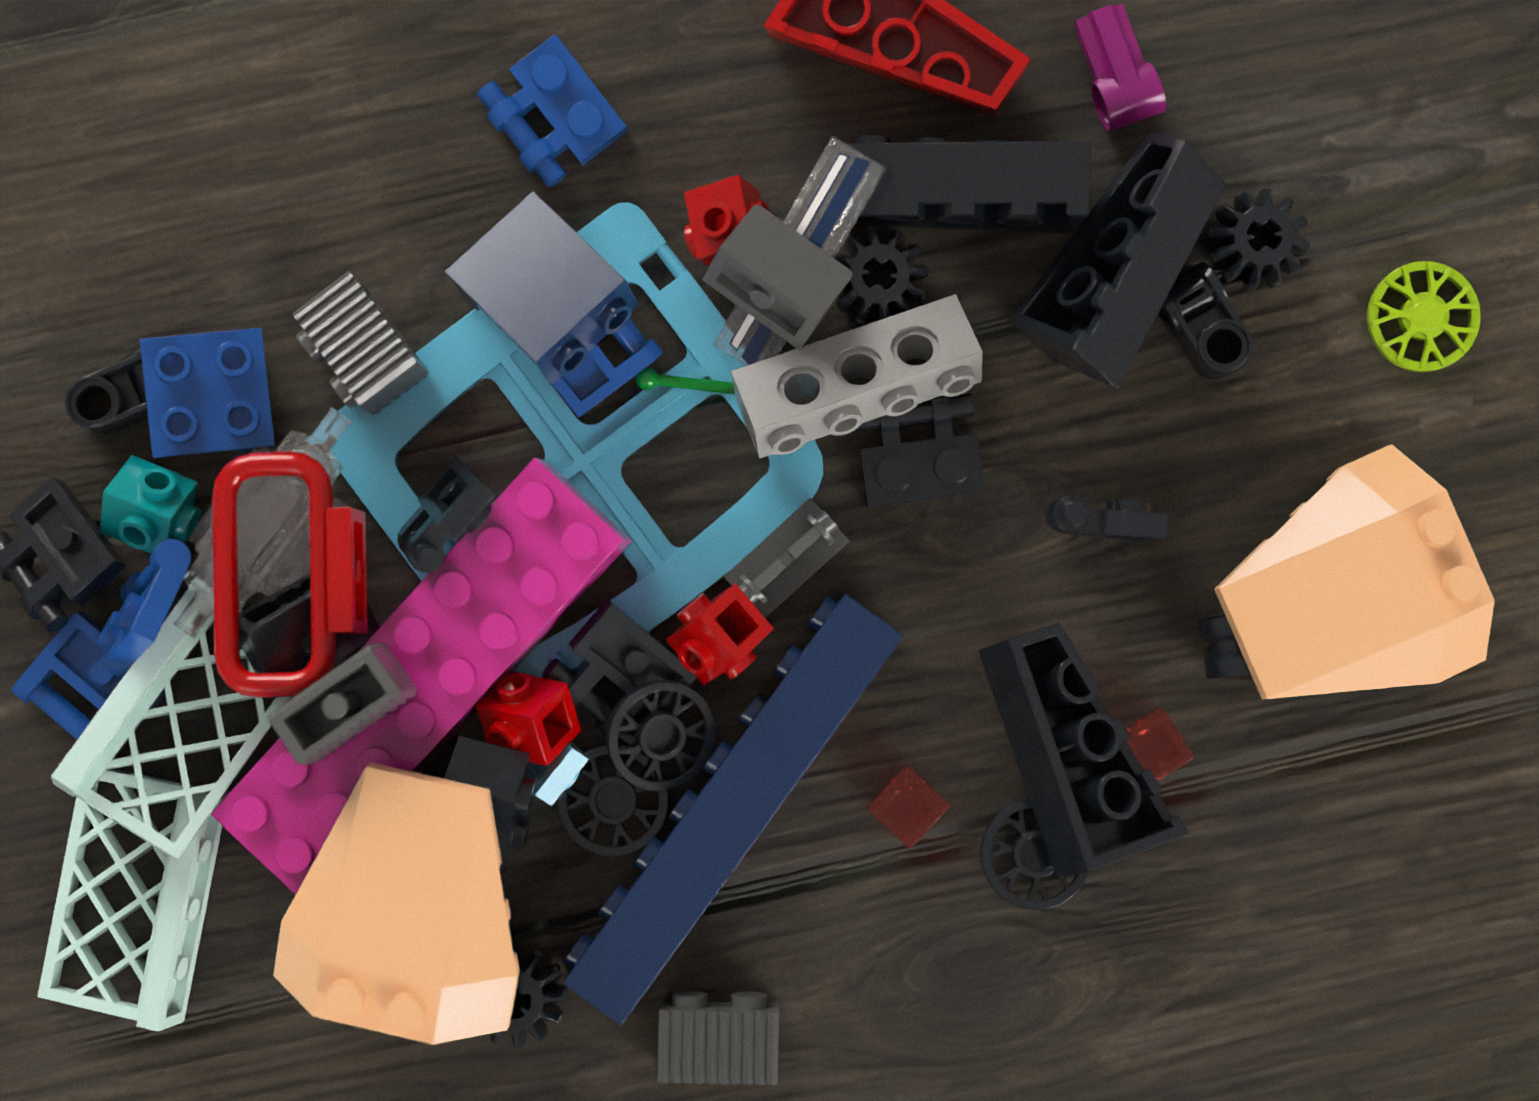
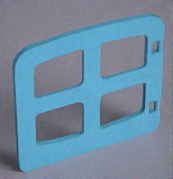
[320,202,823,678]

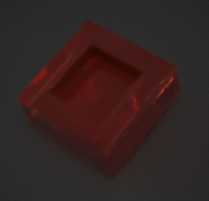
[1125,706,1195,781]
[866,764,951,849]

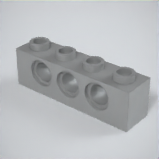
[731,294,983,459]

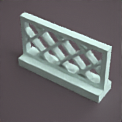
[51,577,291,861]
[37,769,229,1032]

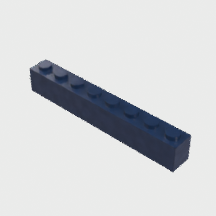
[563,593,903,1025]

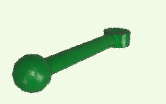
[635,367,735,394]

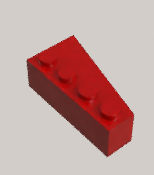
[763,0,1031,117]

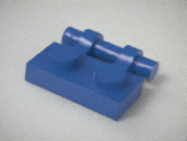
[477,34,628,188]

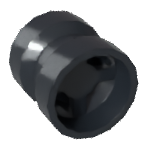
[1197,614,1251,679]

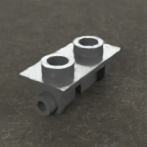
[724,498,850,618]

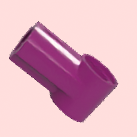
[1073,4,1166,132]

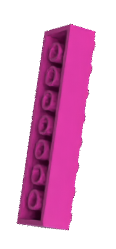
[210,457,633,895]

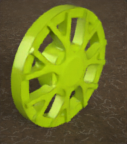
[1367,261,1481,372]

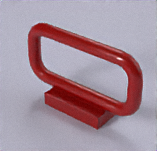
[212,451,368,698]

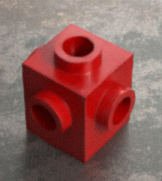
[684,174,771,267]
[666,583,774,685]
[475,671,581,766]

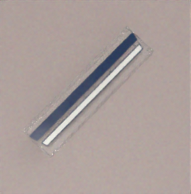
[713,136,886,366]

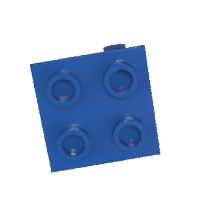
[139,328,275,458]

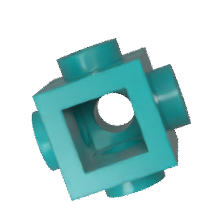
[100,455,201,553]

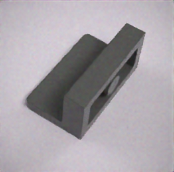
[702,204,852,350]

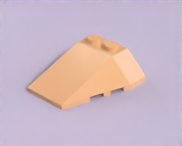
[1214,444,1495,700]
[273,762,520,1044]

